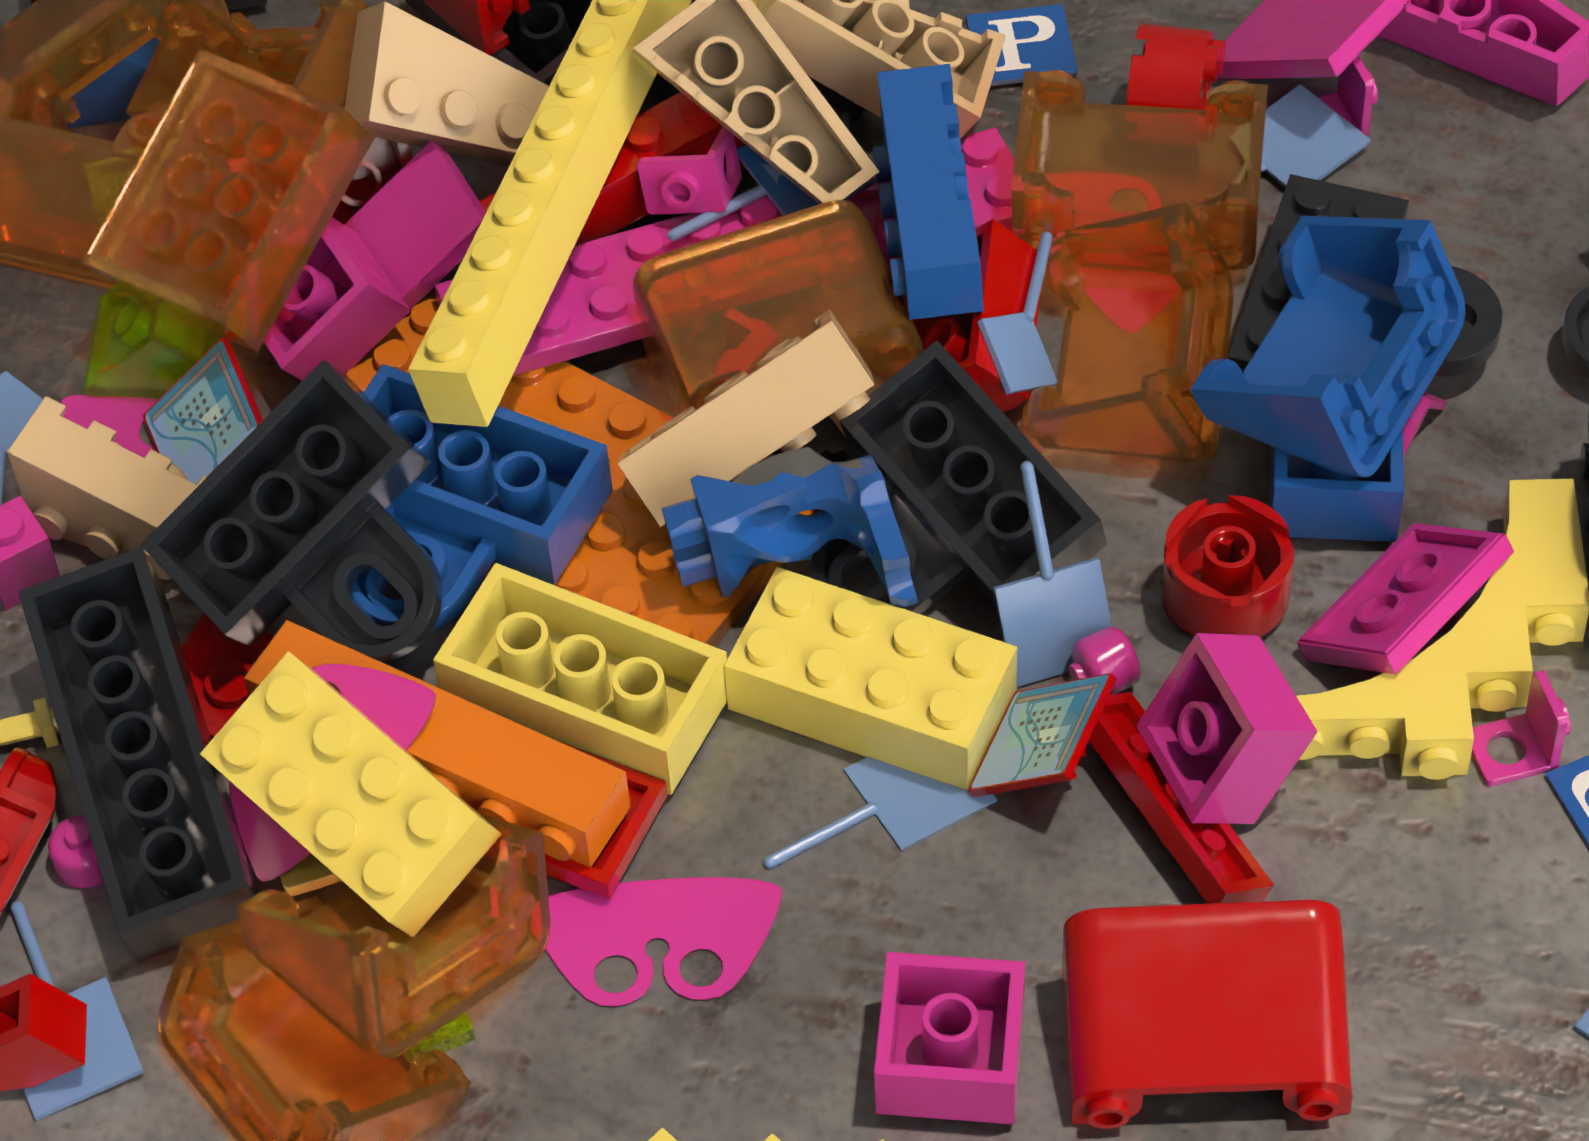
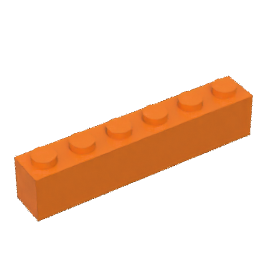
[244,620,631,868]

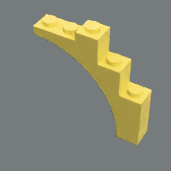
[1296,479,1589,780]

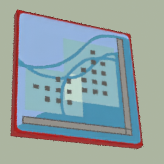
[142,337,263,484]
[968,673,1117,797]

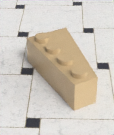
[632,0,879,210]
[756,0,1006,139]
[342,1,549,166]
[617,309,875,527]
[7,396,207,580]

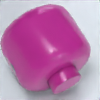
[1069,626,1141,695]
[48,815,104,888]

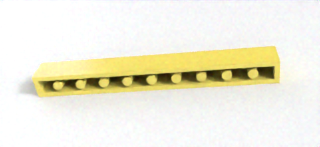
[408,0,692,427]

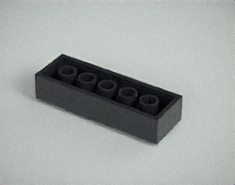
[18,547,266,962]

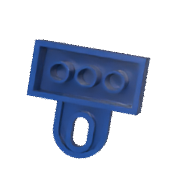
[352,364,613,632]

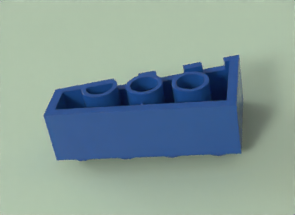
[872,64,984,320]

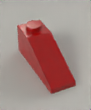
[0,973,87,1091]

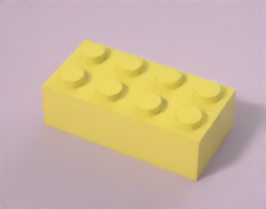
[433,563,727,795]
[724,567,1017,790]
[200,651,502,937]

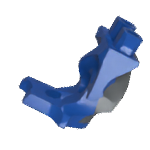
[661,447,918,607]

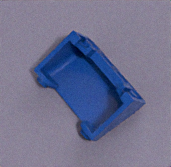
[1190,216,1465,478]

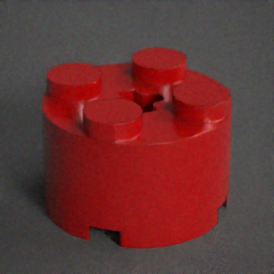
[1126,23,1226,149]
[1162,495,1294,637]

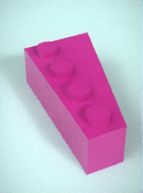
[1377,0,1589,107]

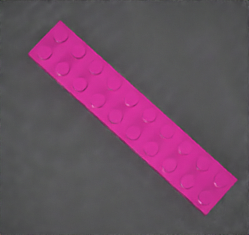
[435,127,1043,376]

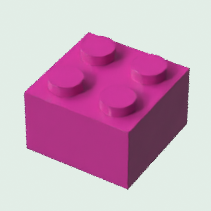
[230,206,411,381]
[1136,633,1318,824]
[874,952,1025,1124]

